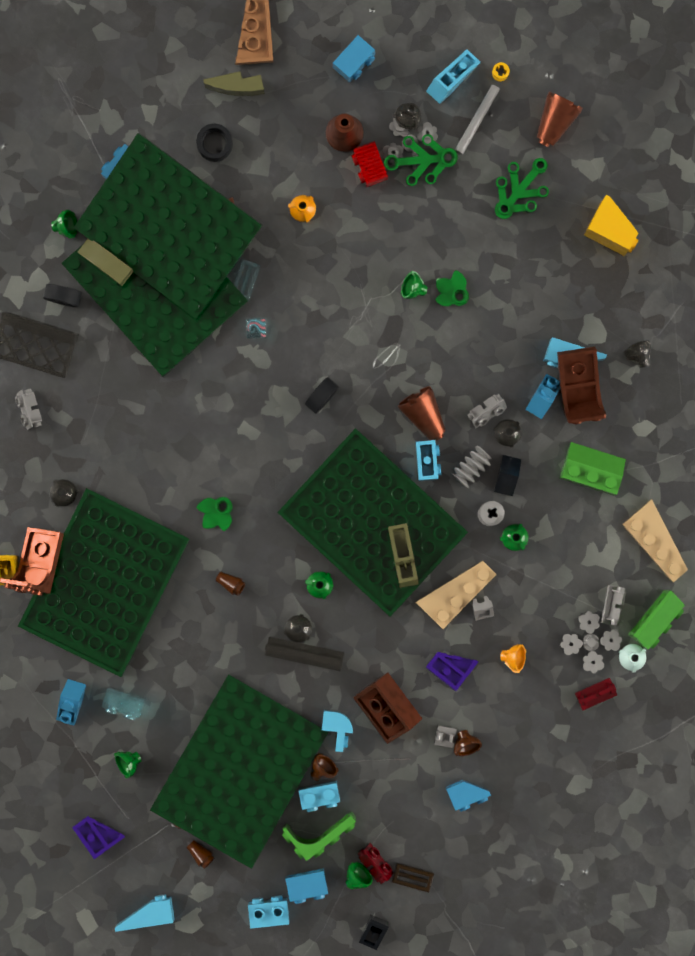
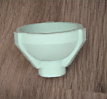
[619,644,646,673]

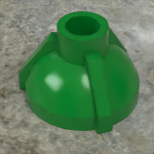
[51,210,77,238]
[401,271,428,299]
[500,523,529,551]
[305,571,333,599]
[114,752,142,778]
[345,862,373,890]

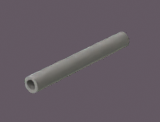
[455,85,500,155]

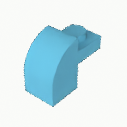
[322,710,353,752]

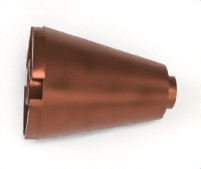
[537,91,583,147]
[326,114,364,152]
[398,386,446,441]

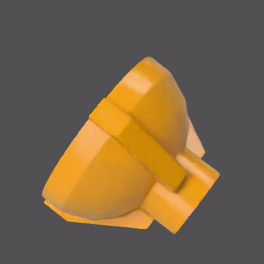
[288,195,316,223]
[500,644,526,673]

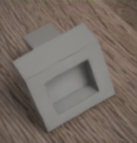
[473,596,494,621]
[434,725,457,748]

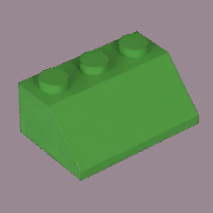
[559,442,626,496]
[628,590,685,650]

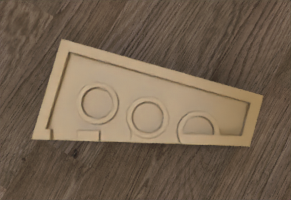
[622,499,688,582]
[415,561,496,629]

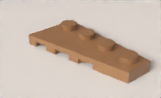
[235,0,273,65]

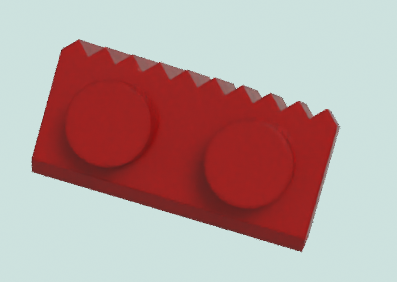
[351,141,388,187]

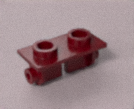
[575,678,617,711]
[357,843,394,884]

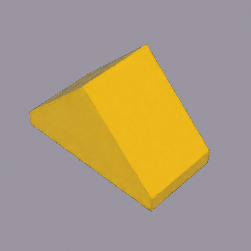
[0,555,18,585]

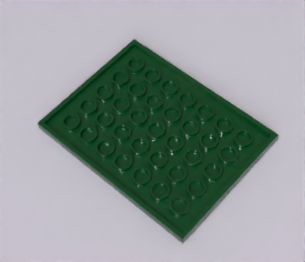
[74,133,263,319]
[61,245,248,377]
[277,428,468,617]
[18,488,190,677]
[150,674,328,869]

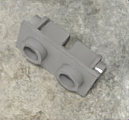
[15,389,42,430]
[467,394,507,429]
[601,585,627,626]

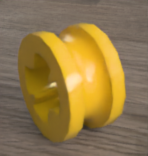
[492,62,510,82]

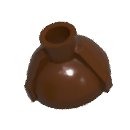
[454,730,482,757]
[311,753,339,781]

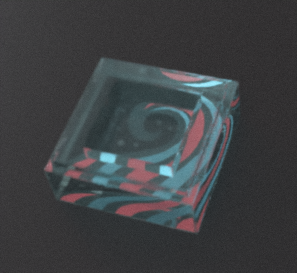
[246,318,266,339]

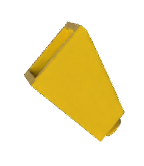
[584,195,639,256]

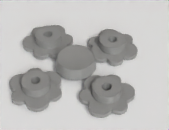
[383,116,438,170]
[560,611,622,673]

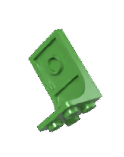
[282,811,356,861]

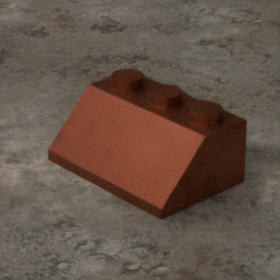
[353,673,422,744]

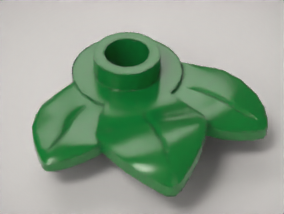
[435,270,469,307]
[196,497,233,531]

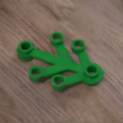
[384,134,458,186]
[495,158,549,219]

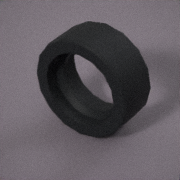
[196,123,233,162]
[43,284,82,307]
[305,377,339,414]

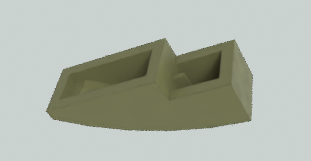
[203,71,265,96]
[77,239,134,286]
[388,523,419,588]

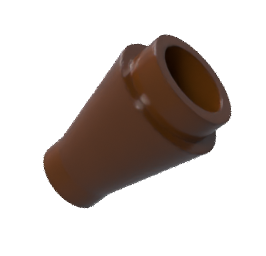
[216,571,246,596]
[187,840,215,869]

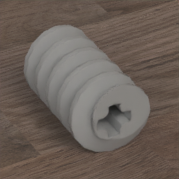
[452,445,492,488]
[478,501,504,526]

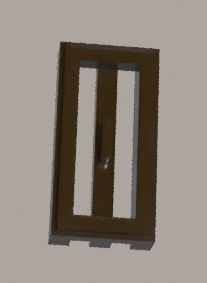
[392,863,434,893]

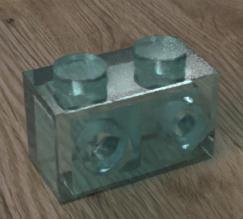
[102,687,146,720]

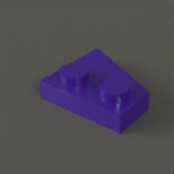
[425,652,478,691]
[72,816,125,859]

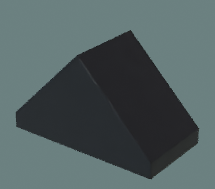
[494,455,522,496]
[359,914,389,950]

